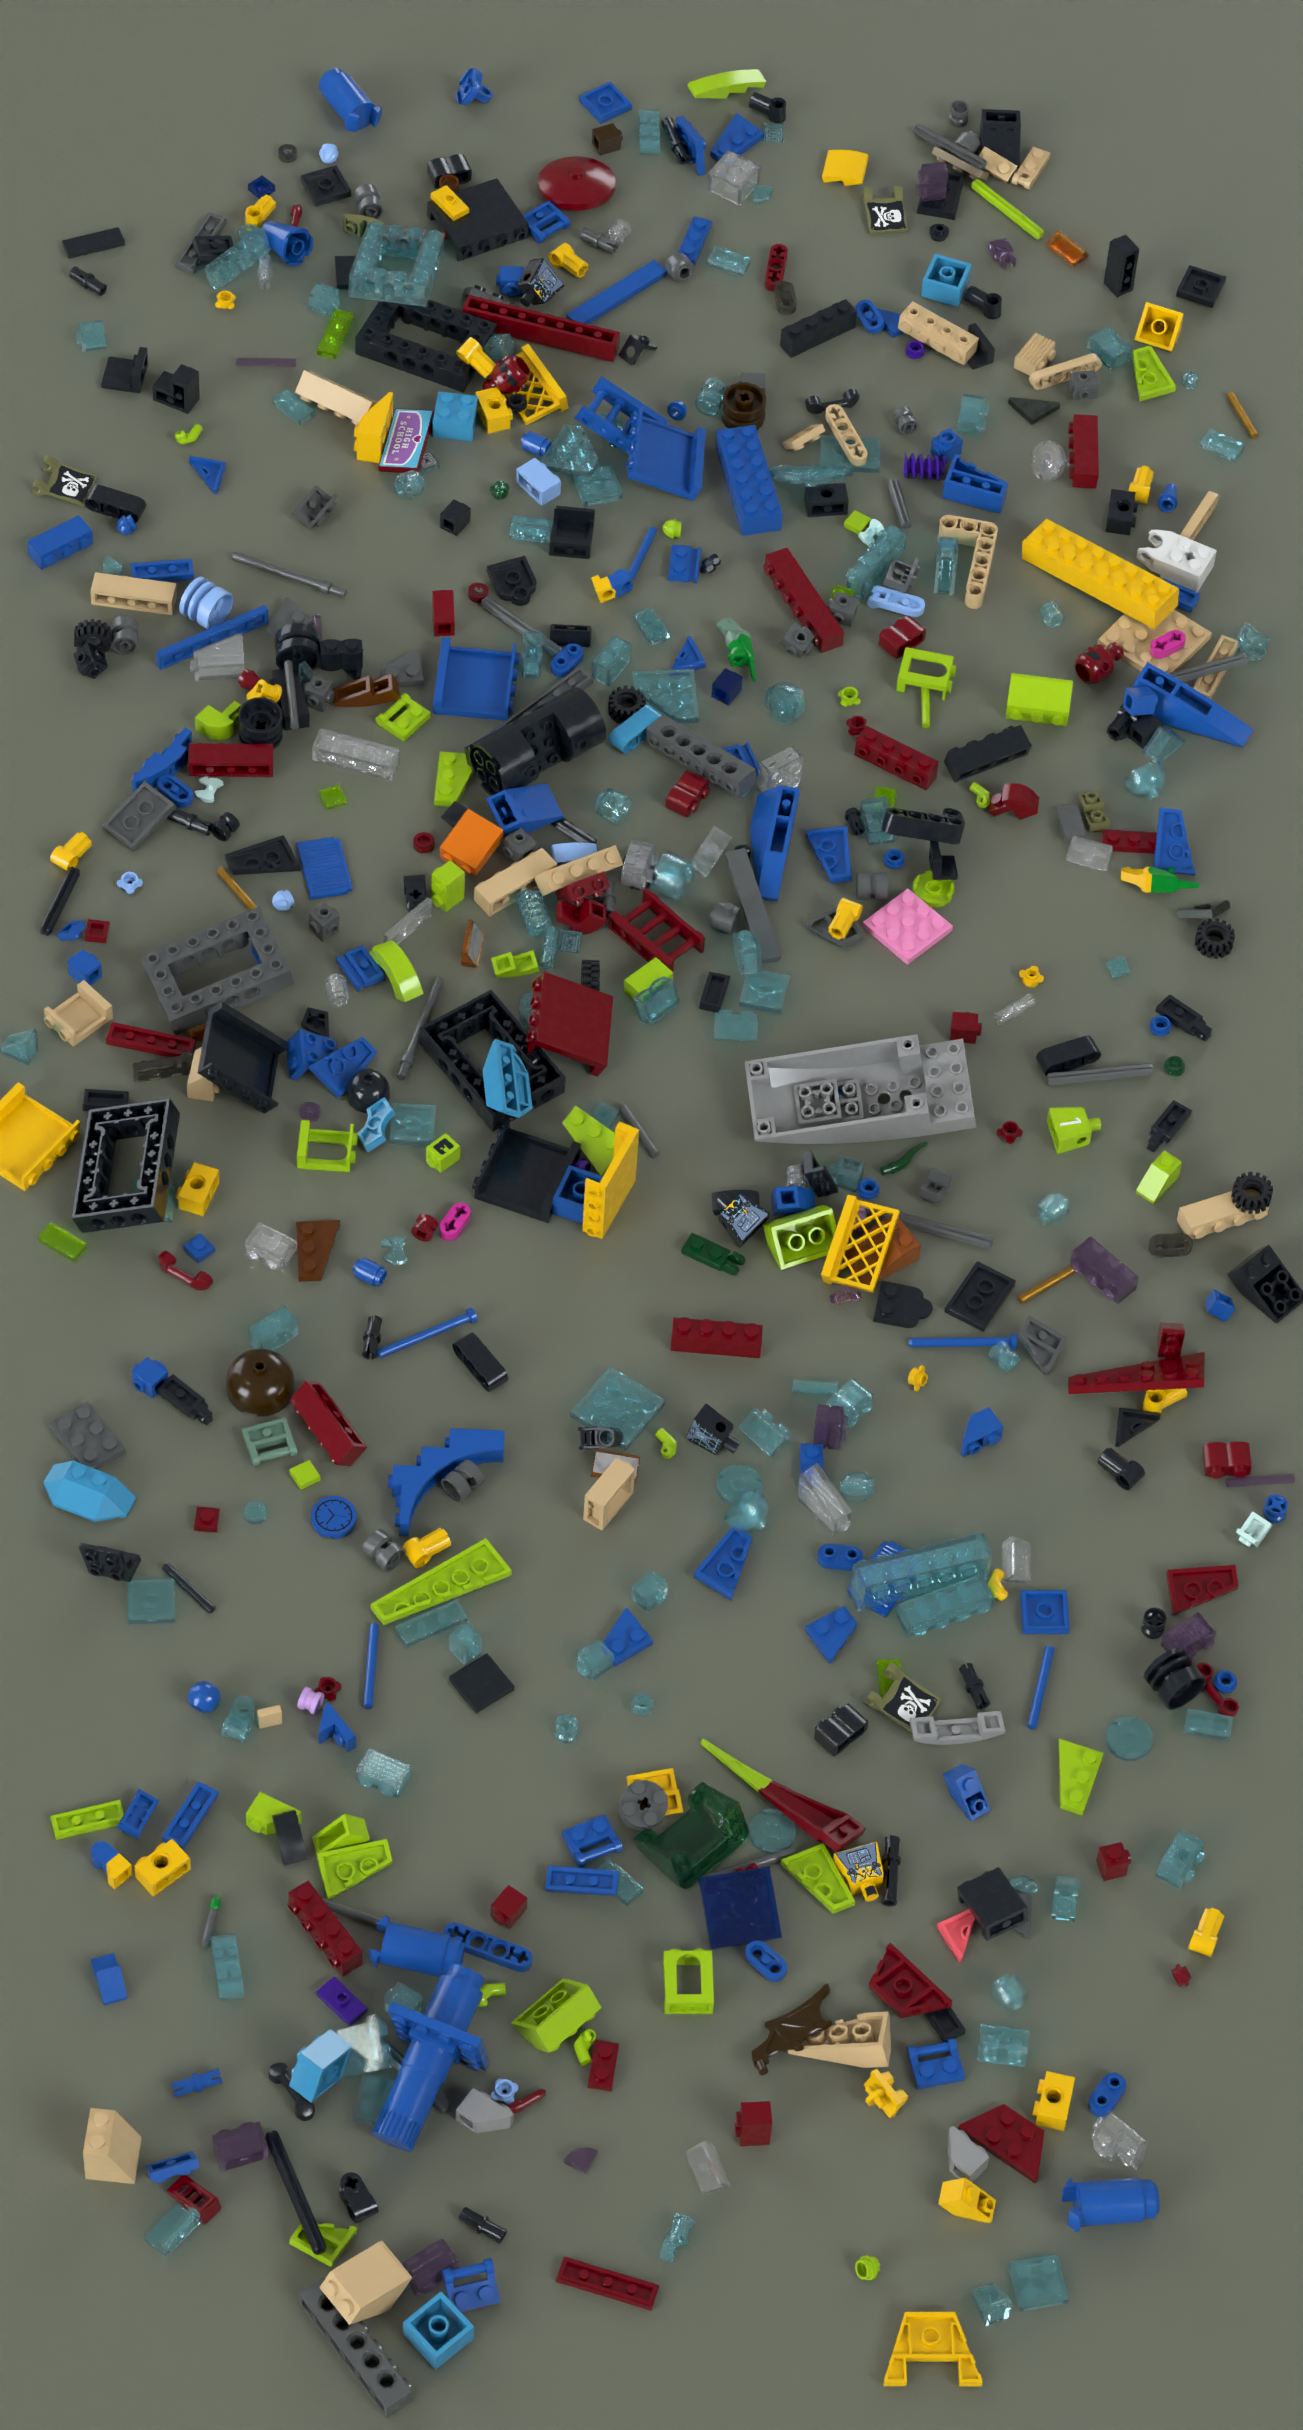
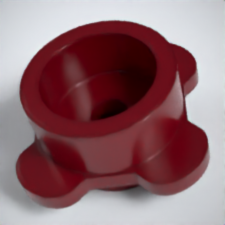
[846,715,867,736]
[996,1121,1023,1144]
[314,1677,341,1702]

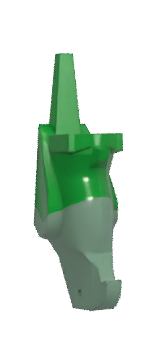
[716,618,756,682]

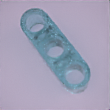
[639,109,660,155]
[211,1933,245,2001]

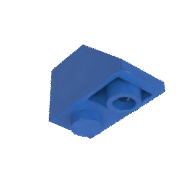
[770,1186,816,1216]
[961,1407,1004,1457]
[943,1764,991,1821]

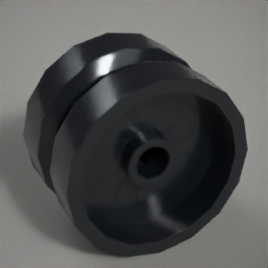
[275,623,321,675]

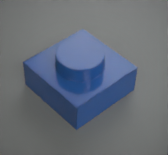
[57,920,86,941]
[183,1233,215,1264]

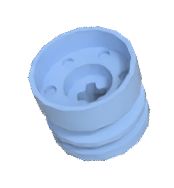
[179,577,233,630]

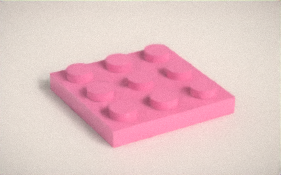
[862,888,953,965]

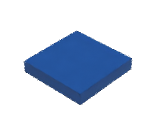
[579,81,632,124]
[1020,1590,1069,1634]

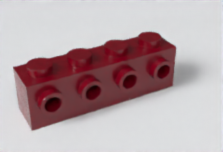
[1068,414,1099,489]
[854,726,939,791]
[189,743,274,777]
[671,1317,763,1359]
[290,1380,367,1466]
[287,1880,363,1977]

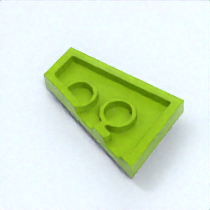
[1132,345,1176,402]
[1058,1739,1104,1816]

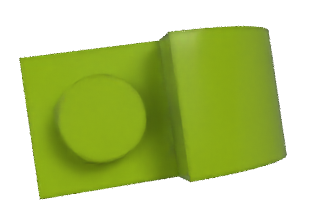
[195,701,241,740]

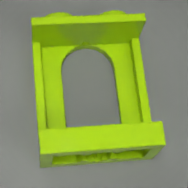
[896,647,957,700]
[297,1120,358,1172]
[663,1948,714,2014]

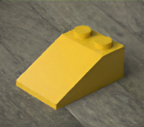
[354,392,393,463]

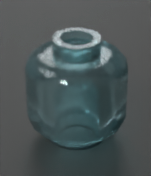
[394,470,424,499]
[1037,1192,1070,1225]
[840,1472,875,1502]
[991,1973,1027,2011]

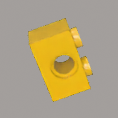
[475,387,513,434]
[176,1162,219,1216]
[134,1839,191,1897]
[1032,2071,1075,2131]

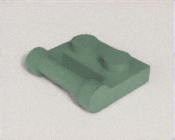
[242,1417,298,1467]

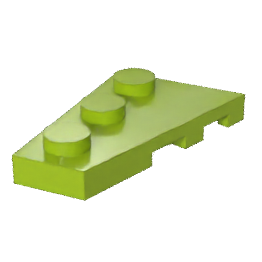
[434,751,474,807]
[562,1106,615,1176]
[317,1839,392,1900]
[780,1843,855,1914]

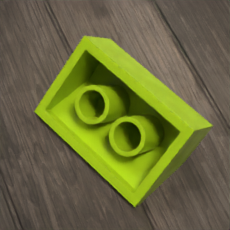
[1005,673,1073,726]
[763,1205,837,1270]
[511,1978,602,2053]

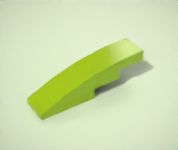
[687,69,766,99]

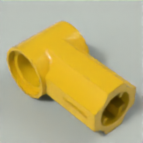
[245,195,276,232]
[548,243,589,278]
[456,337,497,378]
[1128,466,1154,504]
[50,832,92,872]
[828,898,863,940]
[1143,1388,1188,1413]
[402,1528,451,1568]
[1188,1908,1225,1958]

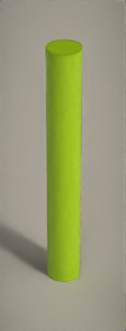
[921,687,930,728]

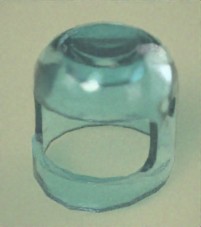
[595,788,632,826]

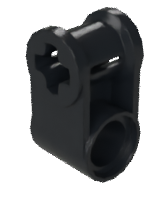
[403,875,426,915]
[578,1426,623,1450]
[339,2172,379,2224]

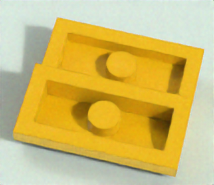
[822,150,869,186]
[626,1768,683,1816]

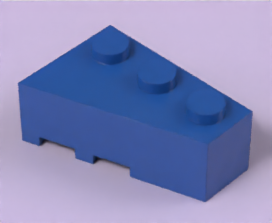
[942,454,1008,514]

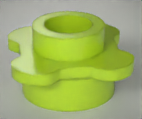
[838,687,861,707]

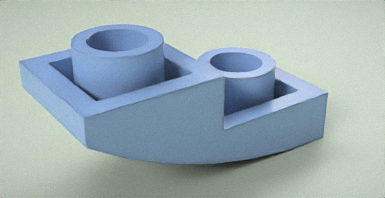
[551,842,597,866]

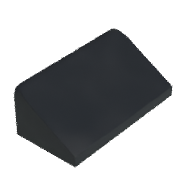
[550,624,592,647]

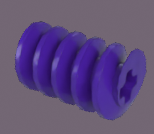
[904,453,945,481]

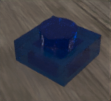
[248,175,275,199]

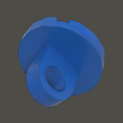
[456,68,493,106]

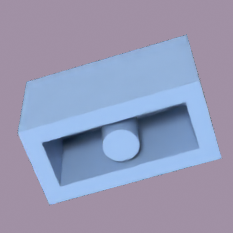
[516,458,561,506]

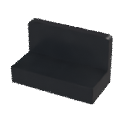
[967,323,995,370]
[929,841,958,880]

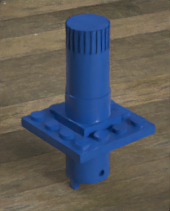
[372,1964,490,2152]

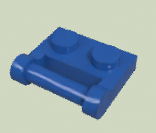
[523,201,571,244]
[562,1814,623,1868]
[907,2038,965,2090]
[442,2258,500,2312]

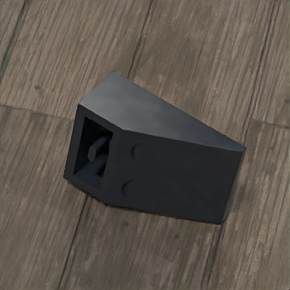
[980,109,1021,168]
[1227,1245,1303,1323]

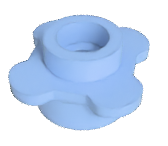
[117,872,143,894]
[491,2079,518,2105]

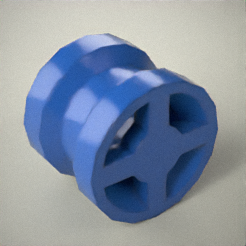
[1263,1494,1288,1523]

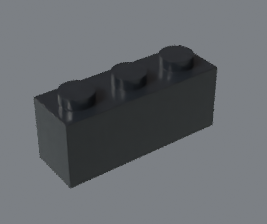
[1104,234,1139,298]
[269,666,310,731]

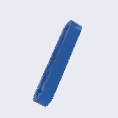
[443,1923,532,1972]

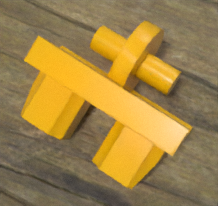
[863,2069,908,2119]

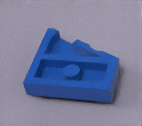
[805,1606,857,1664]
[601,1608,653,1667]

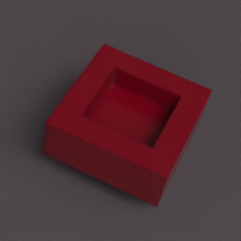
[85,919,110,944]
[194,1507,220,1533]

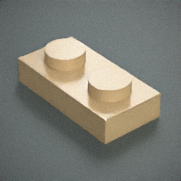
[979,147,1017,184]
[782,424,825,451]

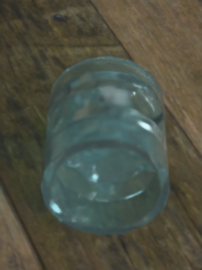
[695,378,728,416]

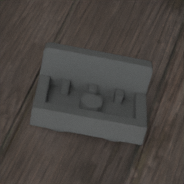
[292,485,338,529]
[883,557,920,593]

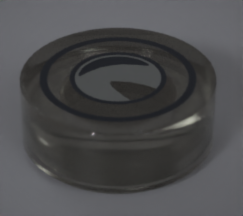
[278,144,297,163]

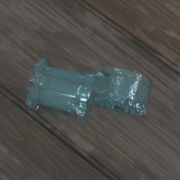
[659,2213,695,2263]

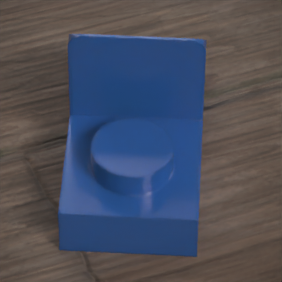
[318,1702,356,1752]
[90,1953,127,2005]

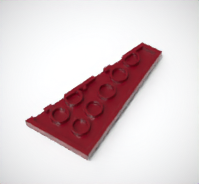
[1068,1352,1205,1394]

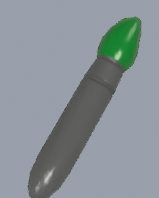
[202,1895,220,1948]

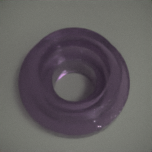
[299,1102,321,1123]

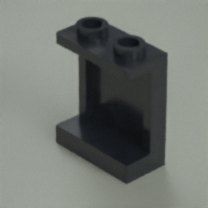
[549,506,595,559]
[957,1867,1028,1941]

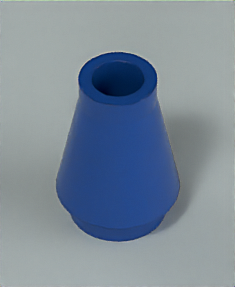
[1158,484,1177,512]

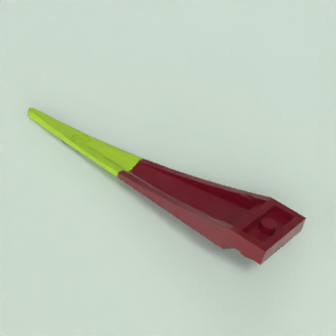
[700,1739,866,1852]

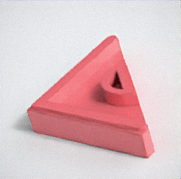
[937,1909,975,1963]

